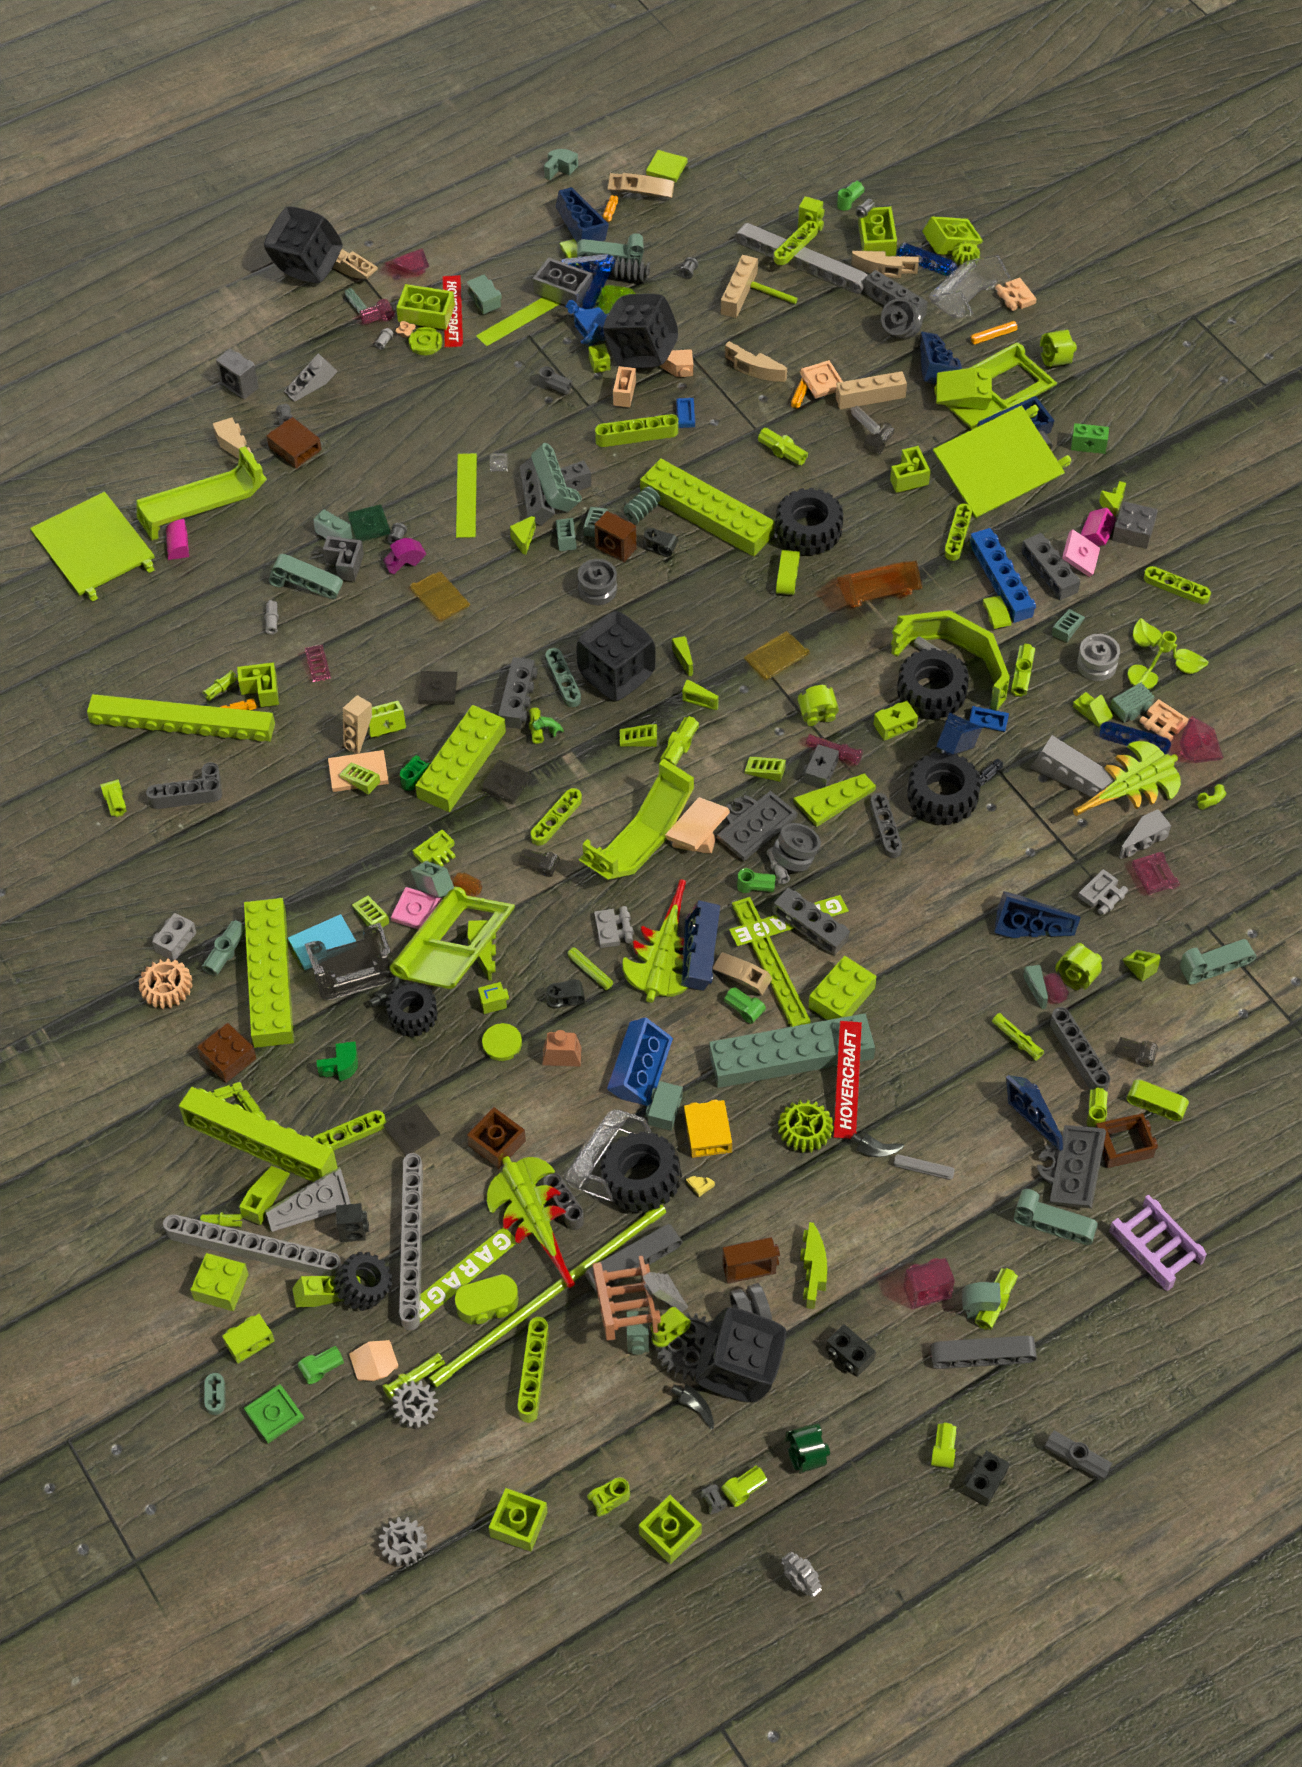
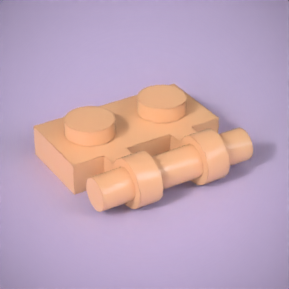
[995,278,1036,311]
[1139,699,1189,742]

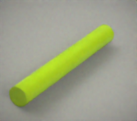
[750,281,798,304]

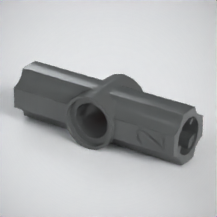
[1045,1430,1112,1481]

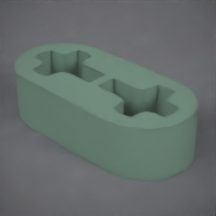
[204,1373,225,1415]

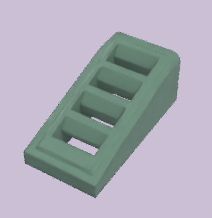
[584,507,608,537]
[556,518,577,551]
[1051,609,1085,643]
[1023,965,1048,1009]

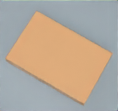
[328,750,389,792]
[665,797,730,850]

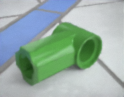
[837,181,864,211]
[737,868,775,893]
[724,987,766,1024]
[298,1346,344,1384]

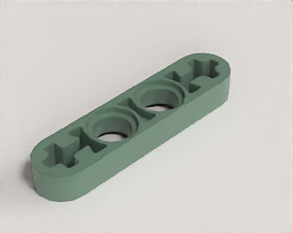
[545,648,581,707]

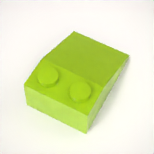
[922,216,983,255]
[936,367,992,410]

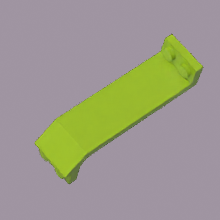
[137,446,267,540]

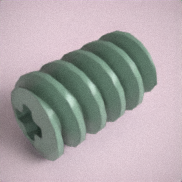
[624,487,661,525]

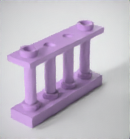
[1109,1195,1207,1291]

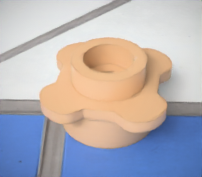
[396,321,415,338]

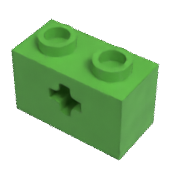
[1071,423,1109,454]

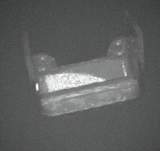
[929,255,1010,319]
[564,1110,651,1201]

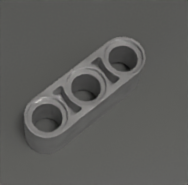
[544,1173,584,1230]

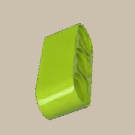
[776,550,800,595]
[1126,1080,1189,1122]

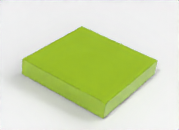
[646,150,688,183]

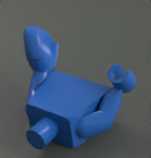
[566,300,609,346]

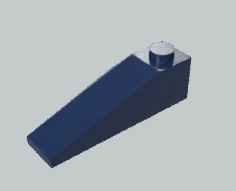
[1006,1075,1063,1151]

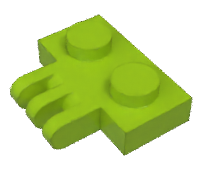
[413,830,456,867]

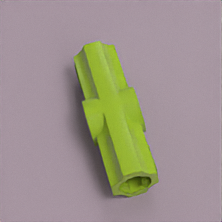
[758,428,808,465]
[1011,644,1035,697]
[660,716,699,766]
[975,1268,1018,1330]

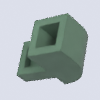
[544,149,578,180]
[962,1282,1001,1319]

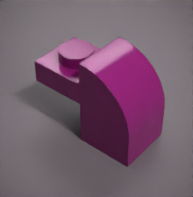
[383,538,427,574]

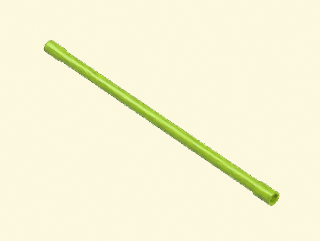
[429,1204,666,1388]

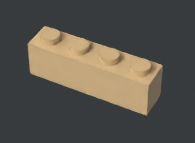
[721,255,758,318]
[836,371,907,409]

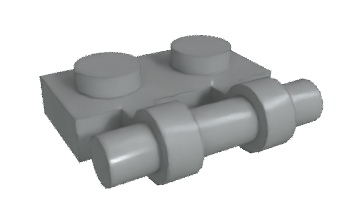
[1078,869,1128,916]
[594,906,634,948]

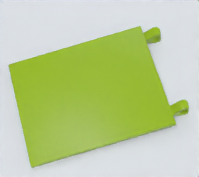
[933,405,1072,518]
[30,492,155,602]

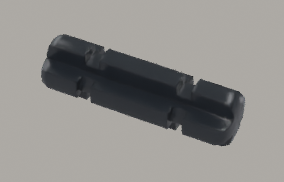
[980,758,1004,786]

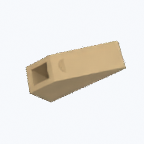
[213,418,251,459]
[343,695,372,754]
[712,952,772,995]

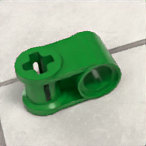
[400,755,431,791]

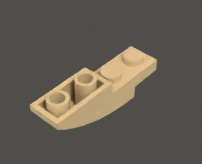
[608,173,674,198]
[332,249,378,279]
[852,251,919,278]
[725,341,787,382]

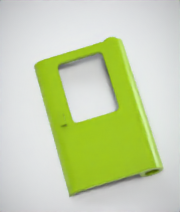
[934,343,1057,429]
[390,887,515,989]

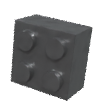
[216,348,259,400]
[1112,501,1158,549]

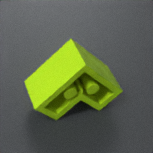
[890,446,930,493]
[237,662,279,707]

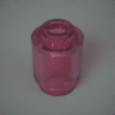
[1044,973,1069,1003]

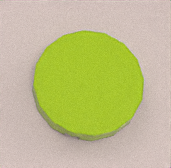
[409,327,442,356]
[482,1023,522,1061]

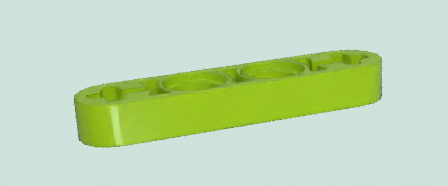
[774,221,818,265]
[945,504,972,561]
[1144,566,1211,604]
[531,788,582,846]
[313,1110,386,1150]

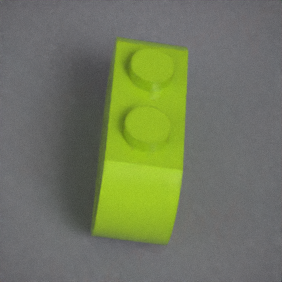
[455,1274,519,1325]

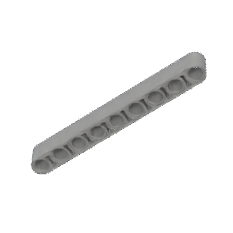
[735,223,868,294]
[399,1153,423,1331]
[163,1215,341,1276]

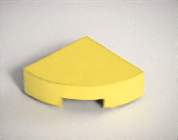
[686,1176,715,1197]

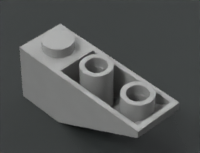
[284,354,338,401]
[1120,809,1171,859]

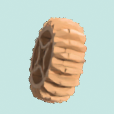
[139,958,192,1009]

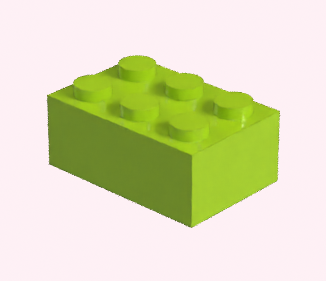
[858,207,897,256]
[396,284,455,330]
[809,955,877,1020]

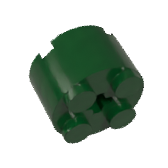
[785,1423,830,1474]

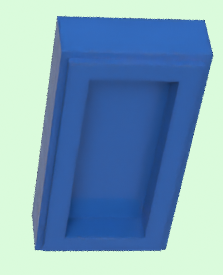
[676,398,695,428]

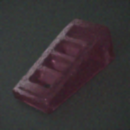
[305,644,331,682]

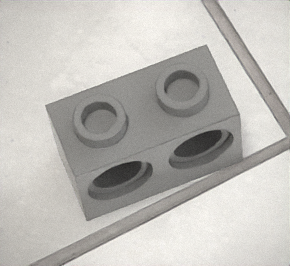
[152,913,197,961]

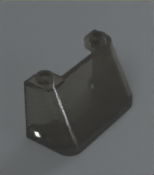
[305,923,396,1000]

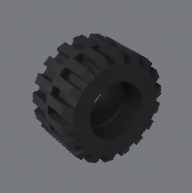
[386,982,438,1037]
[334,1252,392,1311]

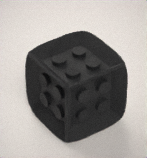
[264,206,343,283]
[603,293,678,368]
[576,611,656,701]
[696,1307,786,1403]

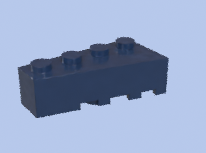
[936,712,982,755]

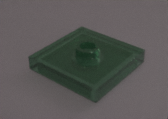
[347,504,391,541]

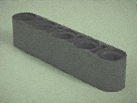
[1050,1007,1110,1092]
[584,1224,683,1293]
[930,1336,1037,1369]

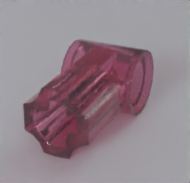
[359,299,395,324]

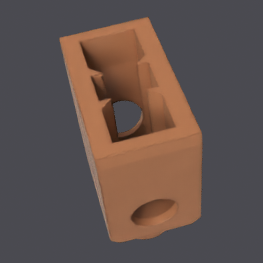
[542,1030,582,1066]

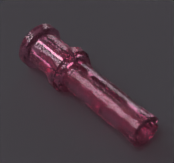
[806,734,863,765]

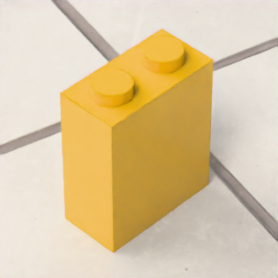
[684,1100,732,1158]

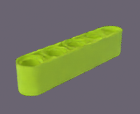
[595,414,678,447]
[518,1317,549,1423]

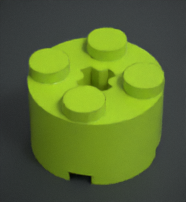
[1040,330,1077,367]
[797,685,839,726]
[1055,943,1102,990]

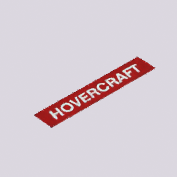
[443,275,463,347]
[834,1021,862,1139]

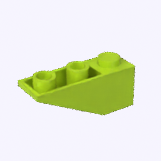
[468,920,496,980]
[239,1166,290,1225]
[292,1276,361,1307]

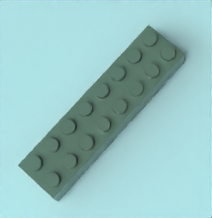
[709,1013,875,1088]

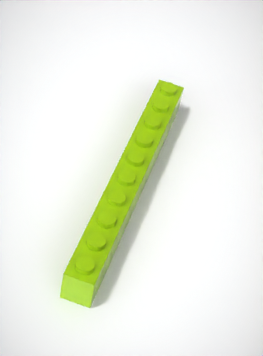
[87,694,275,742]

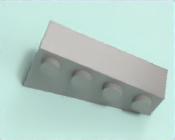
[1030,735,1114,797]

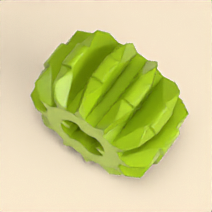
[952,241,980,269]

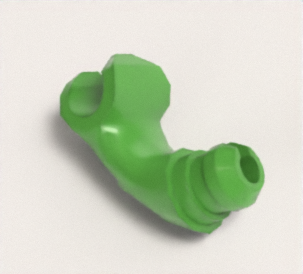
[532,716,564,737]

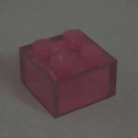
[903,1258,955,1309]

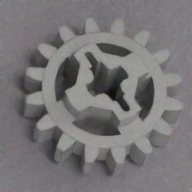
[391,1380,438,1429]
[379,1517,427,1567]
[781,1552,822,1597]

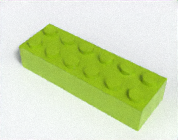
[415,705,506,813]

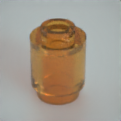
[453,872,483,897]

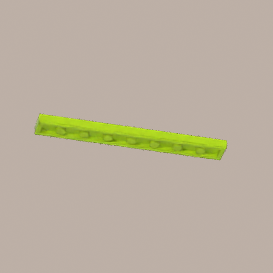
[732,897,811,1027]

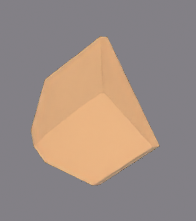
[349,1340,398,1381]

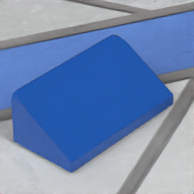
[969,706,1009,732]

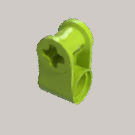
[651,1307,691,1347]
[587,1477,630,1516]

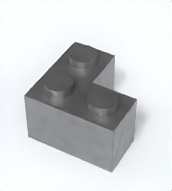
[323,536,364,581]

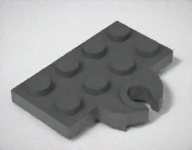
[717,791,797,861]
[1037,1125,1106,1209]

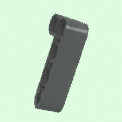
[146,762,222,809]

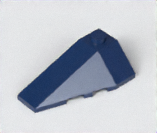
[920,331,962,384]
[994,891,1081,938]

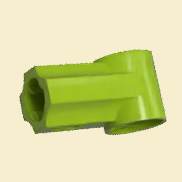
[100,779,127,817]
[1086,1088,1108,1128]
[931,1423,956,1469]
[721,1465,767,1507]

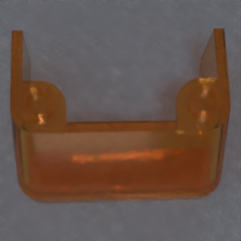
[837,560,923,608]

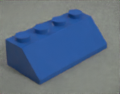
[607,1017,673,1106]

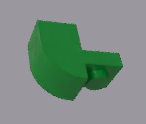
[317,1041,358,1081]

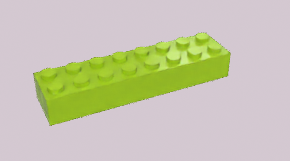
[640,458,775,557]
[244,898,294,1048]
[179,1087,337,1182]

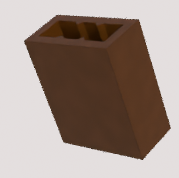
[266,417,322,468]

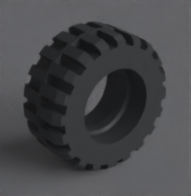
[775,488,843,556]
[897,648,969,719]
[907,752,981,825]
[601,1131,682,1212]

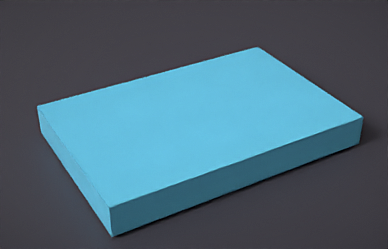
[288,914,358,970]

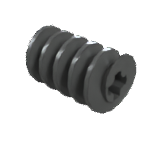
[614,258,650,282]

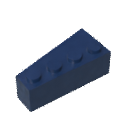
[555,187,609,243]
[977,396,1054,434]
[681,900,720,991]

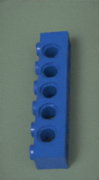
[970,528,1036,623]

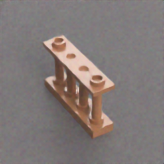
[593,1256,661,1341]

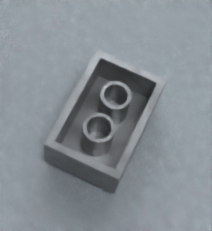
[533,258,593,307]

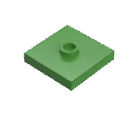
[244,1384,304,1443]

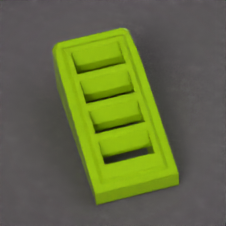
[672,636,693,676]
[682,680,718,710]
[620,724,657,747]
[745,757,786,782]
[339,762,380,795]
[352,896,389,933]

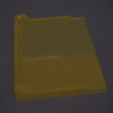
[410,571,470,622]
[744,631,810,680]

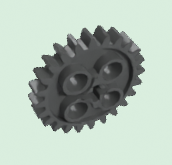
[655,1312,712,1381]

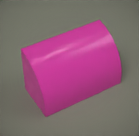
[1080,507,1116,546]
[166,519,189,560]

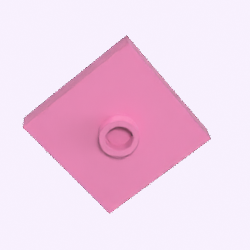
[1062,530,1100,577]
[391,887,441,930]

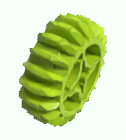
[778,1100,833,1153]

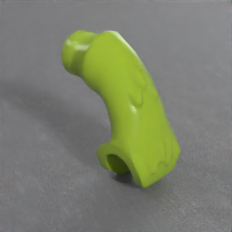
[1197,784,1226,810]

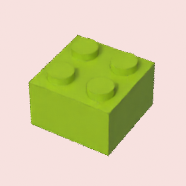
[191,1253,249,1311]
[489,1488,548,1552]
[639,1495,702,1564]

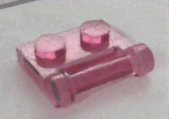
[1132,852,1180,895]

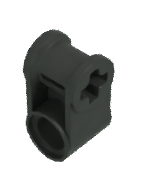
[643,528,678,557]
[547,979,585,1009]

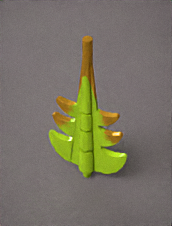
[1073,741,1181,816]

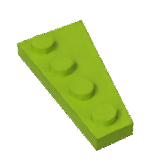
[793,773,876,827]

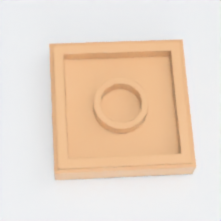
[799,360,843,398]

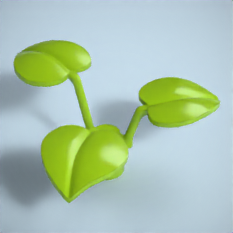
[1127,618,1209,689]

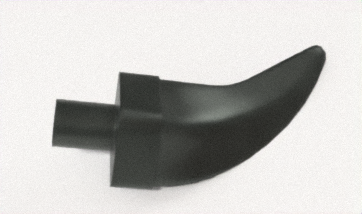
[368,976,403,1007]
[850,1133,904,1157]
[670,1384,714,1429]

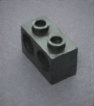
[336,1203,369,1242]
[826,1324,876,1377]
[963,1450,1010,1507]

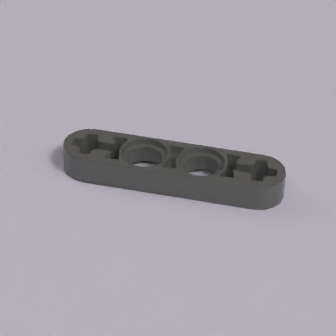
[870,793,902,858]

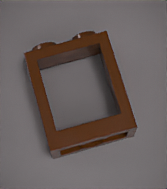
[1095,1113,1158,1168]
[722,1237,780,1284]

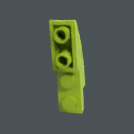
[800,1222,827,1309]

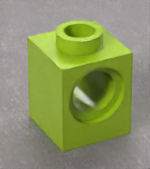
[589,344,610,373]

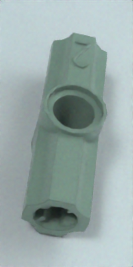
[202,920,246,976]

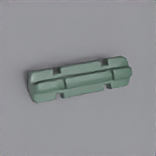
[345,288,367,314]

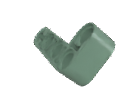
[577,234,644,266]
[531,443,582,512]
[269,554,343,599]
[1179,939,1257,984]
[1014,1189,1098,1245]

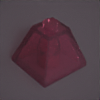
[385,248,430,275]
[1179,716,1224,763]

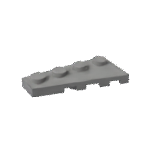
[265,1167,351,1232]
[643,1272,689,1312]

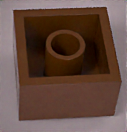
[594,511,637,563]
[197,1023,257,1083]
[467,1107,526,1169]

